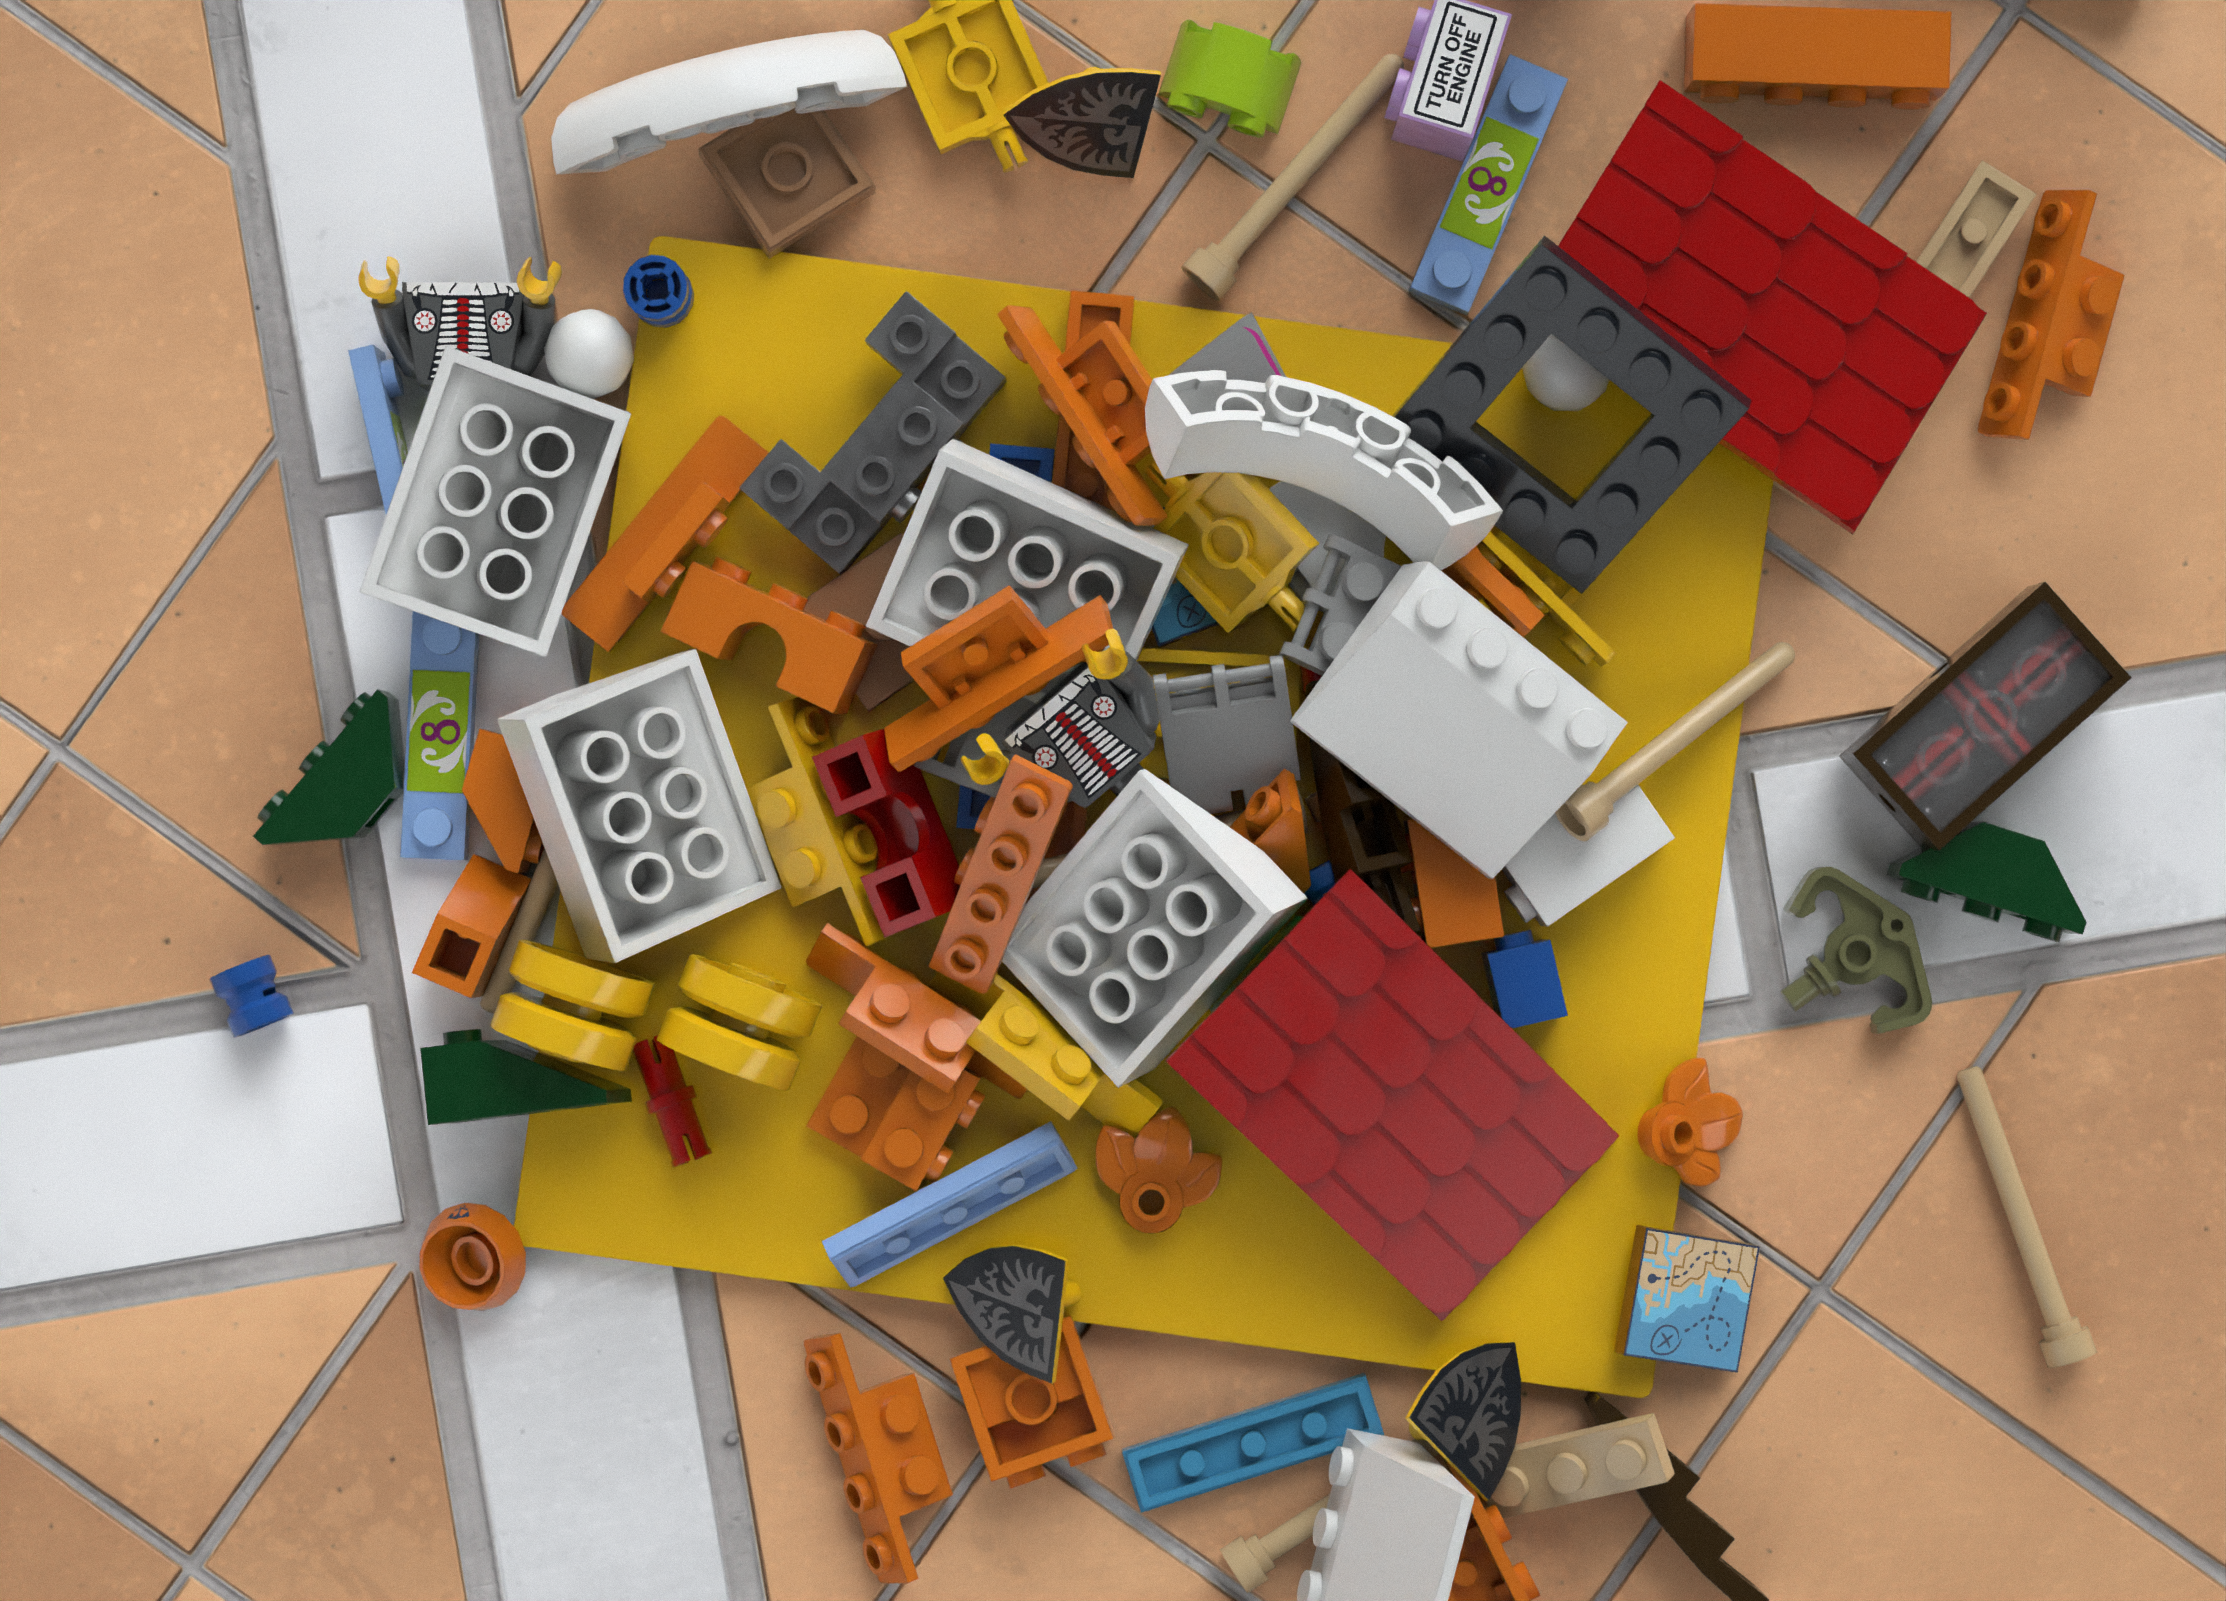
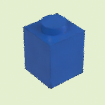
[1481,930,1568,1028]

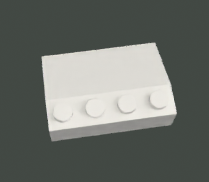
[359,346,631,657]
[866,439,1189,703]
[1290,561,1628,879]
[497,649,782,963]
[1002,769,1308,1088]
[1297,1428,1475,1601]

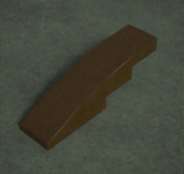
[1305,680,1420,933]
[1584,1391,1769,1601]

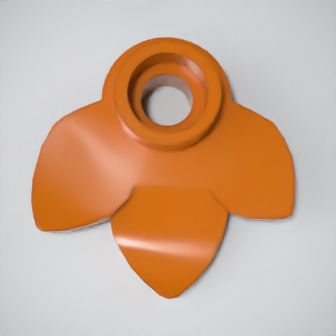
[1638,1057,1743,1187]
[1095,1106,1222,1234]

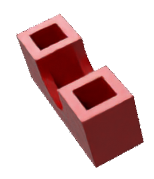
[812,728,960,938]

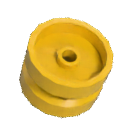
[490,939,655,1071]
[656,954,823,1091]

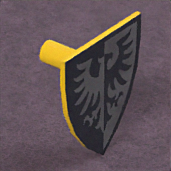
[1002,67,1161,178]
[943,1245,1081,1384]
[1405,1342,1521,1501]

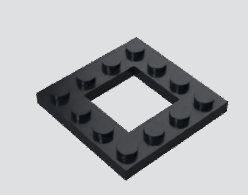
[1392,235,1751,594]

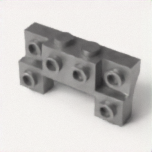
[739,291,1007,574]

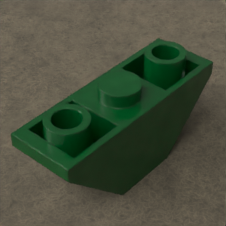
[253,689,405,845]
[1886,822,2087,942]

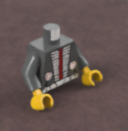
[358,256,562,392]
[960,629,1160,808]

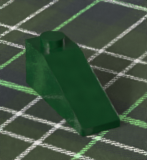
[420,1029,632,1125]

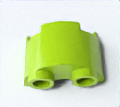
[1158,20,1302,137]

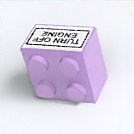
[1384,0,1512,162]

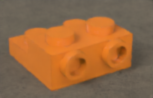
[806,1036,986,1191]
[950,1316,1115,1489]

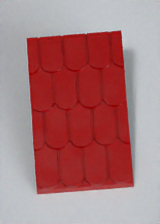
[1558,80,1987,535]
[1166,869,1619,1321]

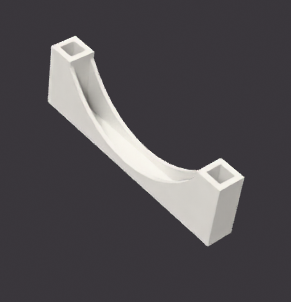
[1269,481,1675,927]

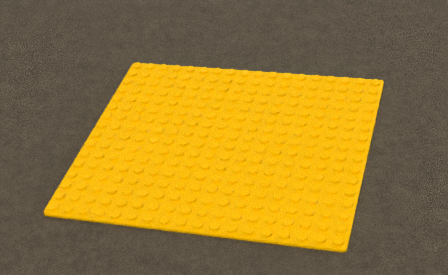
[514,236,1774,1398]

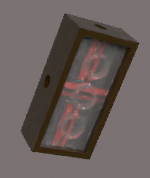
[1839,582,2132,851]

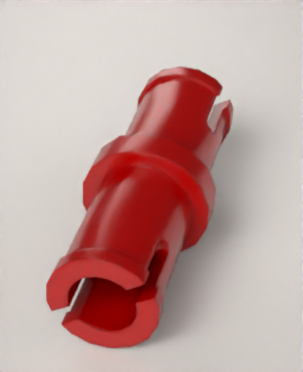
[632,1035,712,1168]

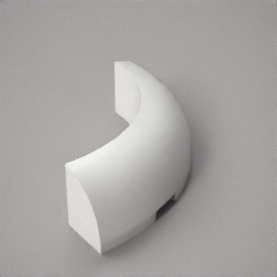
[551,30,907,175]
[1145,370,1503,570]

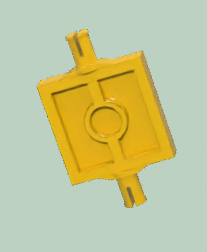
[888,0,1049,173]
[1144,460,1320,634]

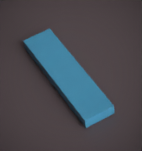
[1122,1373,1385,1513]

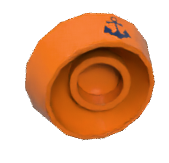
[419,1203,526,1311]

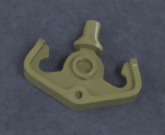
[1780,867,1932,1034]

